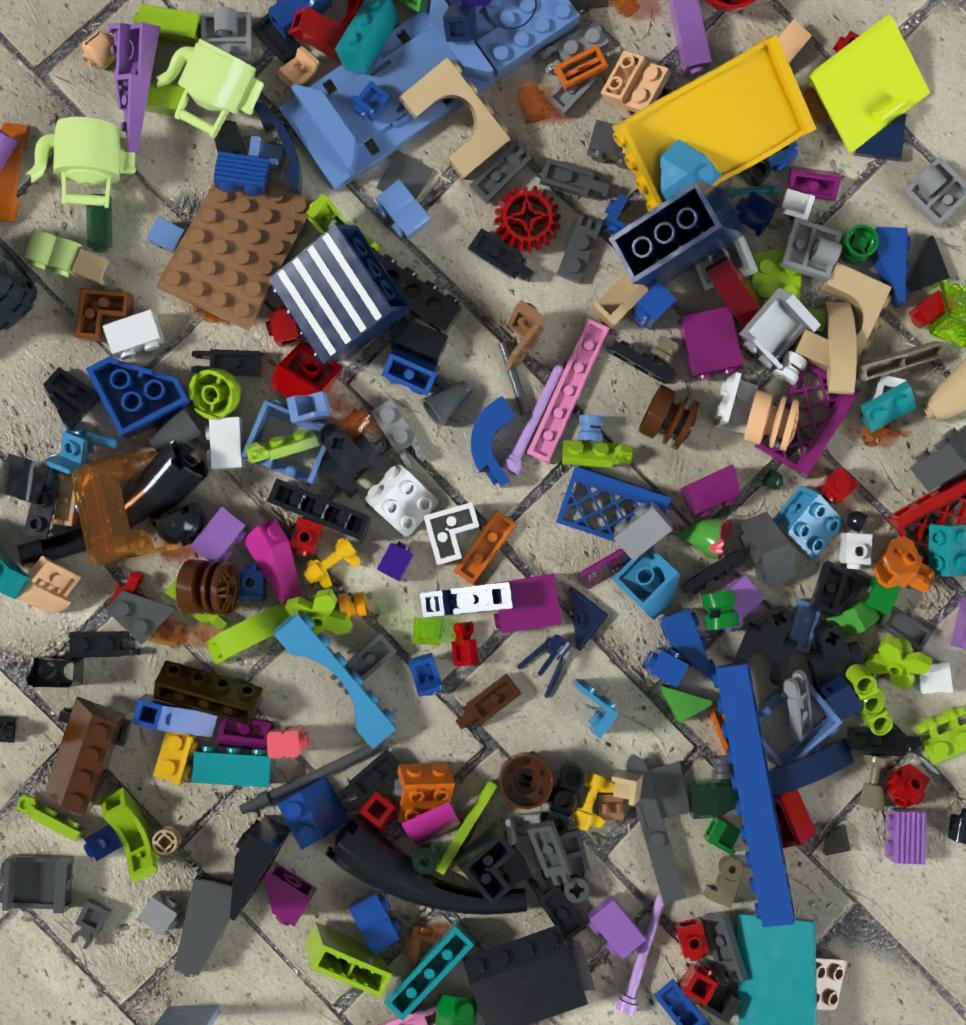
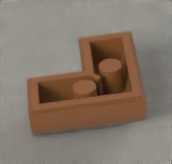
[75,288,134,342]

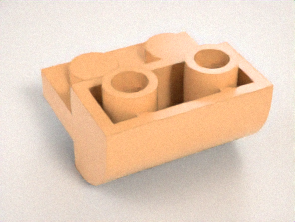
[601,51,671,115]
[16,555,82,613]

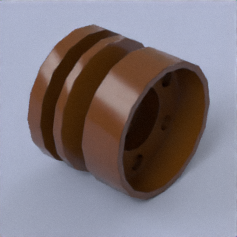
[638,384,700,450]
[176,559,240,616]
[498,753,554,809]

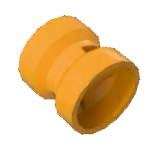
[338,591,367,618]

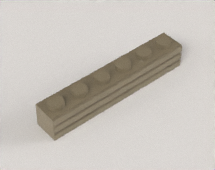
[856,341,946,381]

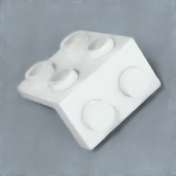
[364,463,439,537]

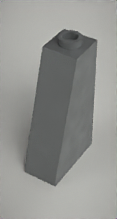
[174,873,233,977]

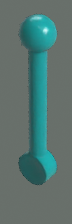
[727,185,779,198]

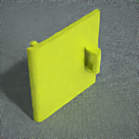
[807,15,930,153]

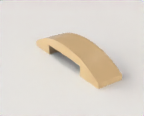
[824,301,857,395]

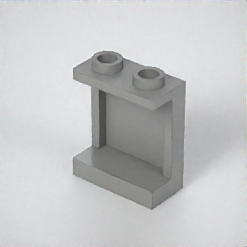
[739,288,821,370]

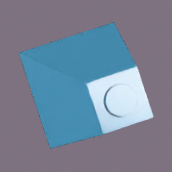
[612,547,680,620]

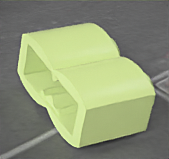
[24,229,86,278]

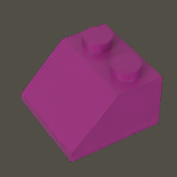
[679,464,741,518]
[264,861,317,926]

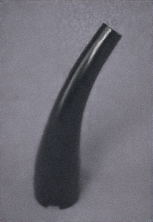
[17,440,209,567]
[325,814,527,915]

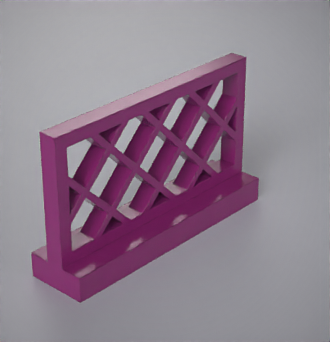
[754,363,861,479]

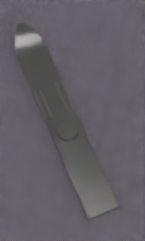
[626,754,686,904]

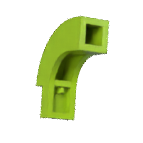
[306,193,382,254]
[205,603,290,665]
[100,787,160,883]

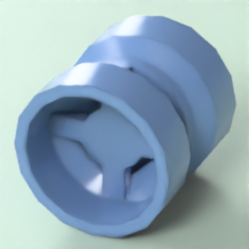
[578,415,604,442]

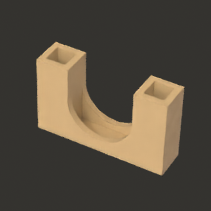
[399,58,510,179]
[792,262,892,373]

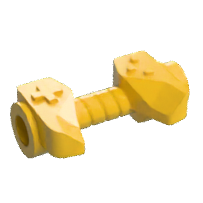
[303,538,361,588]
[572,773,615,832]

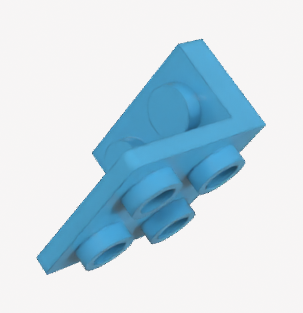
[773,485,845,560]
[572,679,619,739]

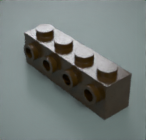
[154,660,263,726]

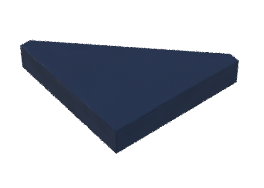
[854,114,906,161]
[569,586,608,651]

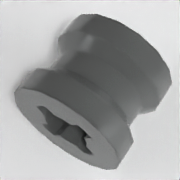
[710,755,735,779]
[563,874,590,903]

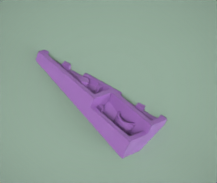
[108,22,160,153]

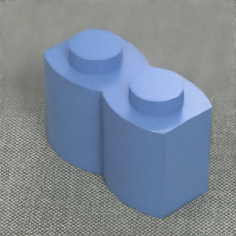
[375,179,431,240]

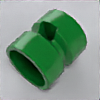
[840,224,879,265]
[701,590,740,630]

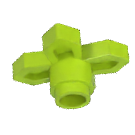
[285,588,353,635]
[864,636,933,691]

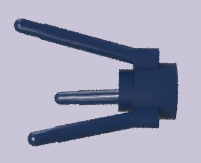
[517,634,572,698]

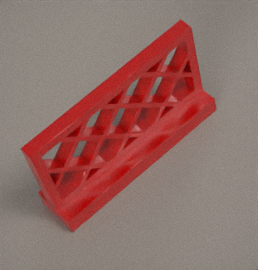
[887,472,966,566]

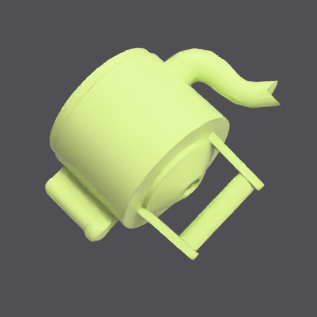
[155,39,264,139]
[25,117,136,208]

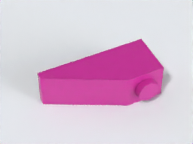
[243,519,301,604]

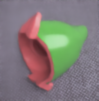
[678,518,733,559]

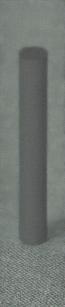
[498,341,530,415]

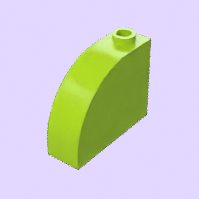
[304,922,393,998]

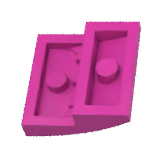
[402,802,462,845]

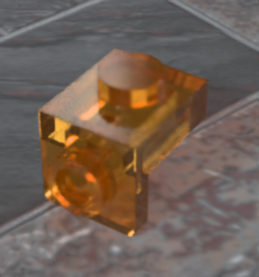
[149,619,188,649]
[403,925,438,966]

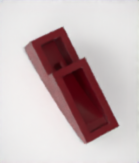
[705,256,765,327]

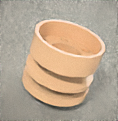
[743,389,800,452]

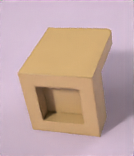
[71,248,109,287]
[612,769,643,806]

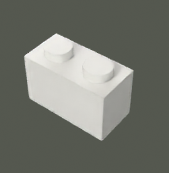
[103,310,165,359]
[205,417,246,471]

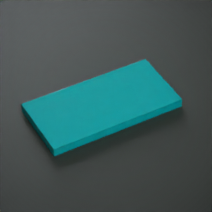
[737,912,817,1025]

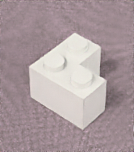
[423,502,479,565]

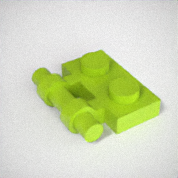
[915,706,966,765]

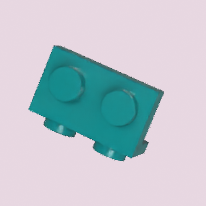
[860,381,917,432]
[928,524,966,577]

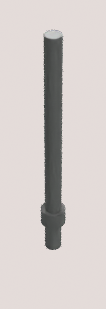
[239,744,381,815]

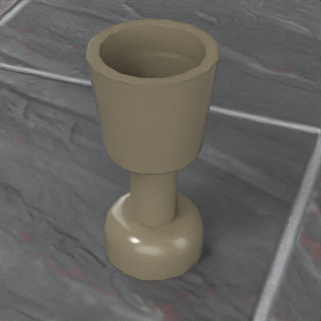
[858,755,890,810]

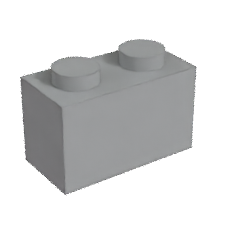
[613,500,673,561]

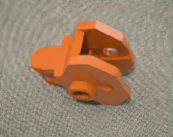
[873,536,935,592]

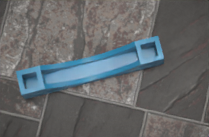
[274,610,397,749]

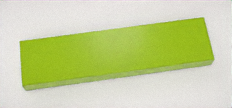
[436,780,498,875]

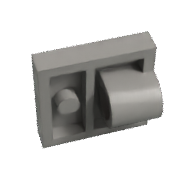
[201,7,253,64]
[902,156,966,228]
[780,217,842,281]

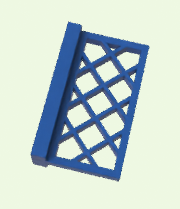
[556,465,671,548]

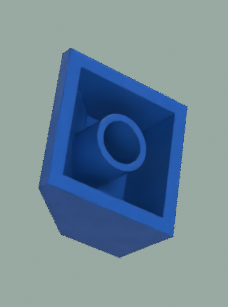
[277,776,350,850]

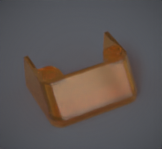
[71,450,178,566]

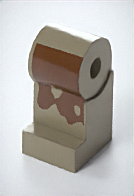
[703,855,744,908]

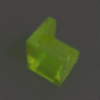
[413,618,440,645]

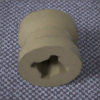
[650,335,681,366]

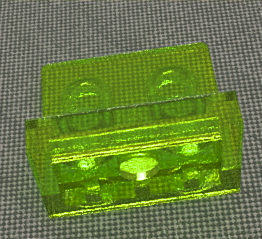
[929,279,966,348]

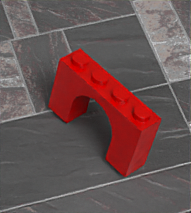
[289,0,364,62]

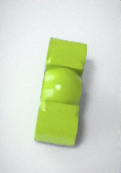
[845,664,893,735]

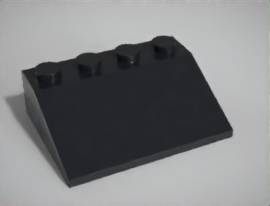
[230,815,291,921]
[462,924,589,1025]

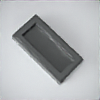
[876,606,934,652]

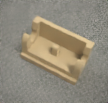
[52,474,85,527]

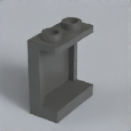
[0,854,74,913]

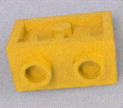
[153,732,199,786]

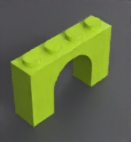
[134,3,201,117]

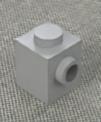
[138,891,183,936]

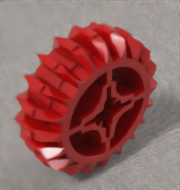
[494,185,561,253]

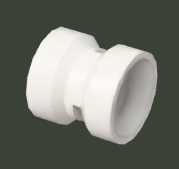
[773,350,808,385]

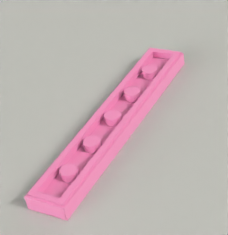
[526,318,610,464]

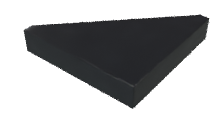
[907,235,950,293]

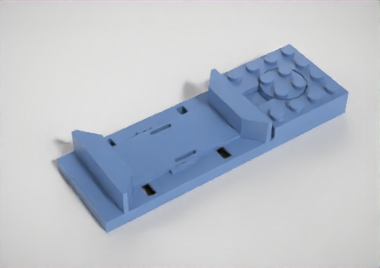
[278,0,580,192]

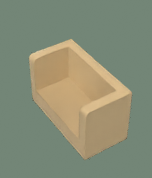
[591,272,649,330]

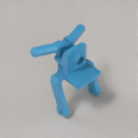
[43,422,120,514]

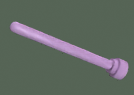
[500,364,564,476]
[615,893,665,1016]

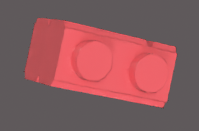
[267,726,310,758]

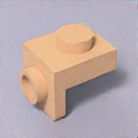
[277,46,319,88]

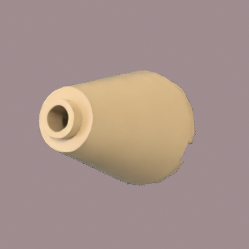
[922,358,966,422]

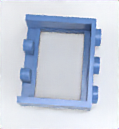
[241,399,334,487]
[757,676,842,766]

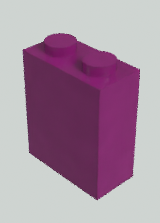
[678,306,743,381]
[494,574,562,633]

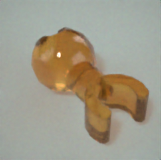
[862,419,902,447]

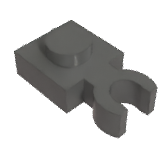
[71,898,112,949]

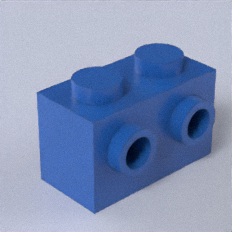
[381,347,440,396]
[643,646,689,687]

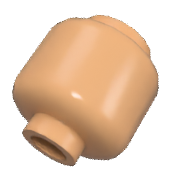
[81,31,116,69]

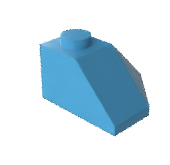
[658,139,722,201]

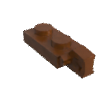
[455,673,522,730]

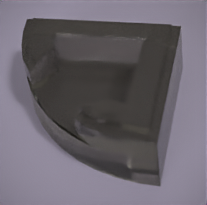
[823,824,851,856]

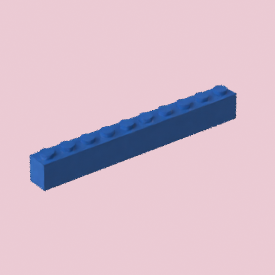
[712,661,796,927]

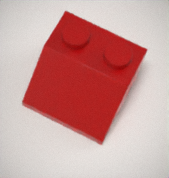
[270,341,343,398]
[774,789,816,848]

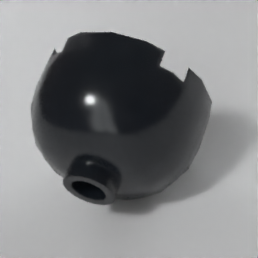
[151,501,204,547]

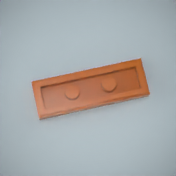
[454,510,517,585]

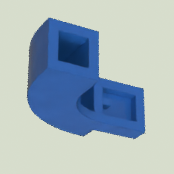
[471,396,516,488]

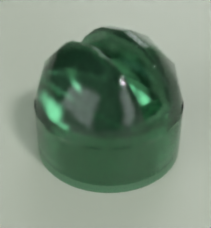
[761,469,784,491]

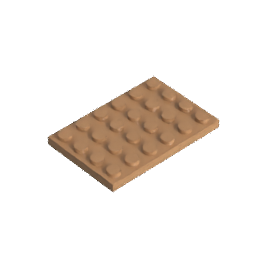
[156,180,313,331]

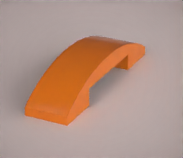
[0,122,30,223]

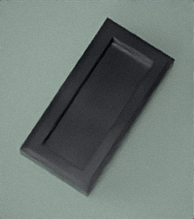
[252,13,301,65]

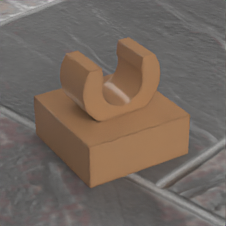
[597,793,624,820]

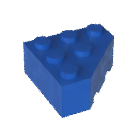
[86,357,194,439]

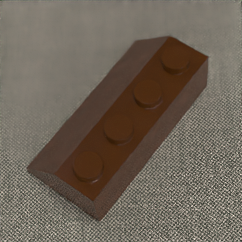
[45,697,126,816]

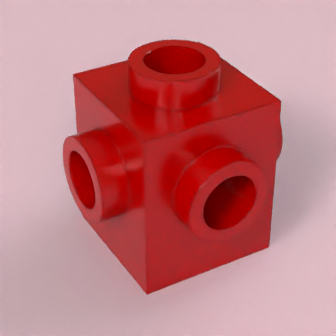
[884,763,930,808]

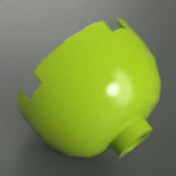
[188,368,241,420]

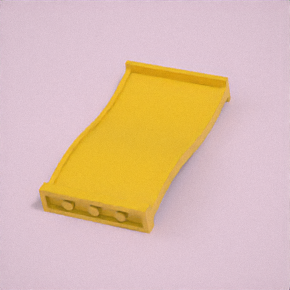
[612,35,816,211]

